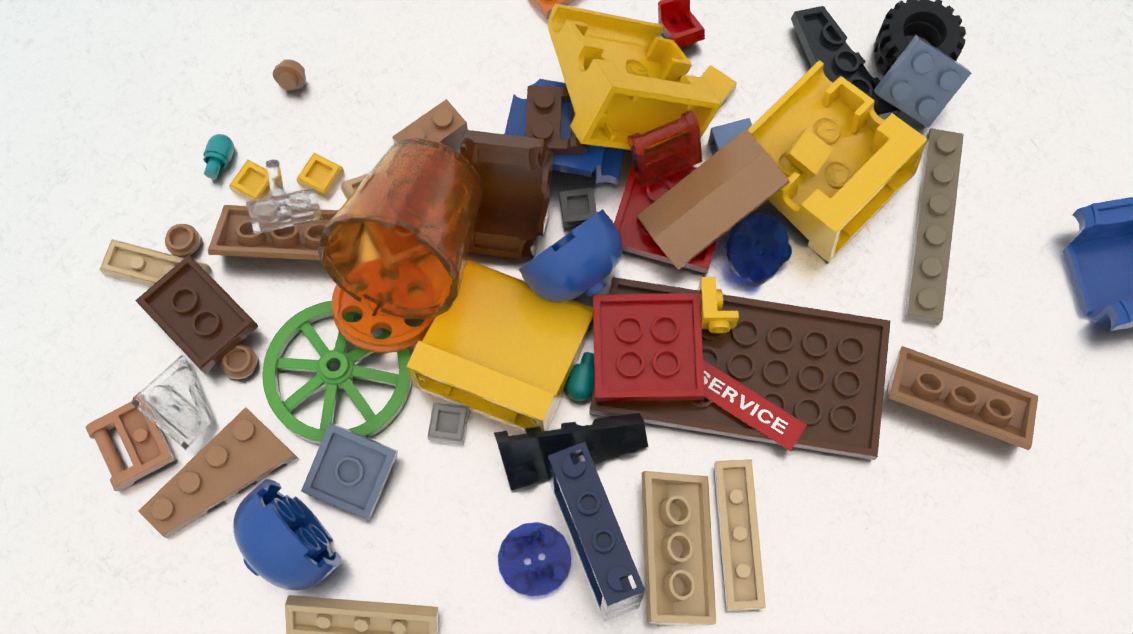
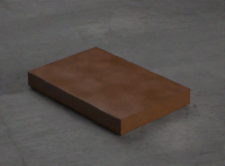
[135,255,258,374]

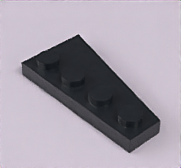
[791,6,901,119]
[494,413,649,491]

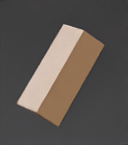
[637,128,790,270]
[208,205,358,262]
[888,346,1038,450]

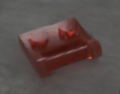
[627,110,703,188]

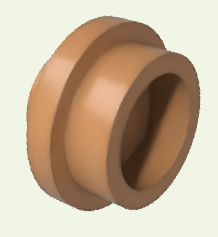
[273,59,306,90]
[165,224,200,257]
[221,344,257,379]

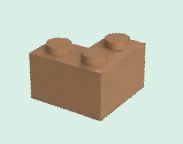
[392,99,468,202]

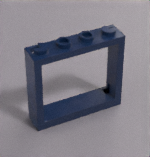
[548,442,645,622]

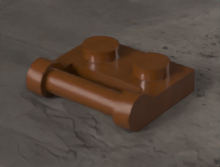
[525,86,588,155]

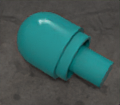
[203,134,234,179]
[566,352,595,401]

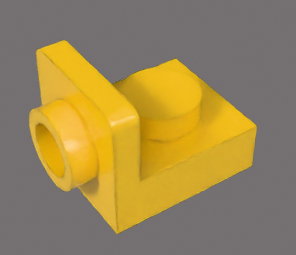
[697,277,739,334]

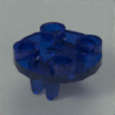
[724,213,792,283]
[498,522,572,597]

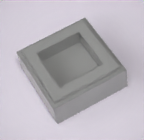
[427,403,470,445]

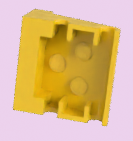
[548,3,722,157]
[748,60,928,263]
[406,260,593,431]

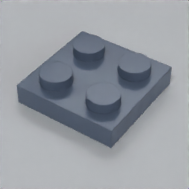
[874,35,972,128]
[301,423,398,520]

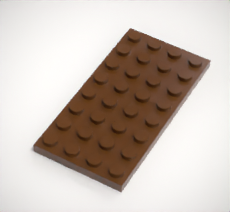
[589,277,891,460]

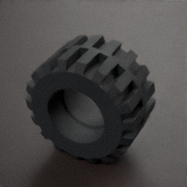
[874,0,966,75]

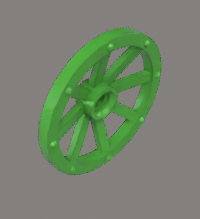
[262,301,412,444]

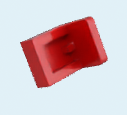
[658,0,705,48]

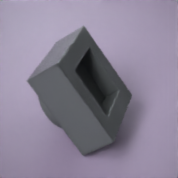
[559,187,597,228]

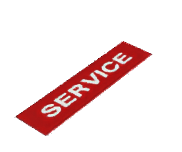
[703,360,807,451]

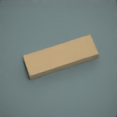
[99,239,211,287]

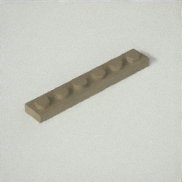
[904,128,964,325]

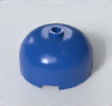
[519,209,622,303]
[233,479,341,591]

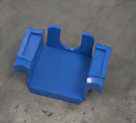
[504,79,626,187]
[1063,197,1133,331]

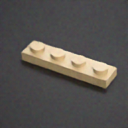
[714,459,766,611]
[285,595,439,634]

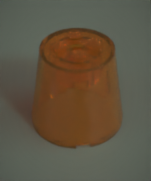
[318,138,483,319]

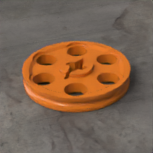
[332,259,438,353]

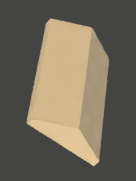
[641,471,716,626]

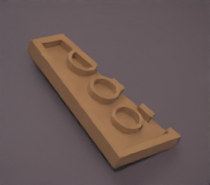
[138,407,298,538]

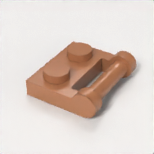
[86,396,175,491]

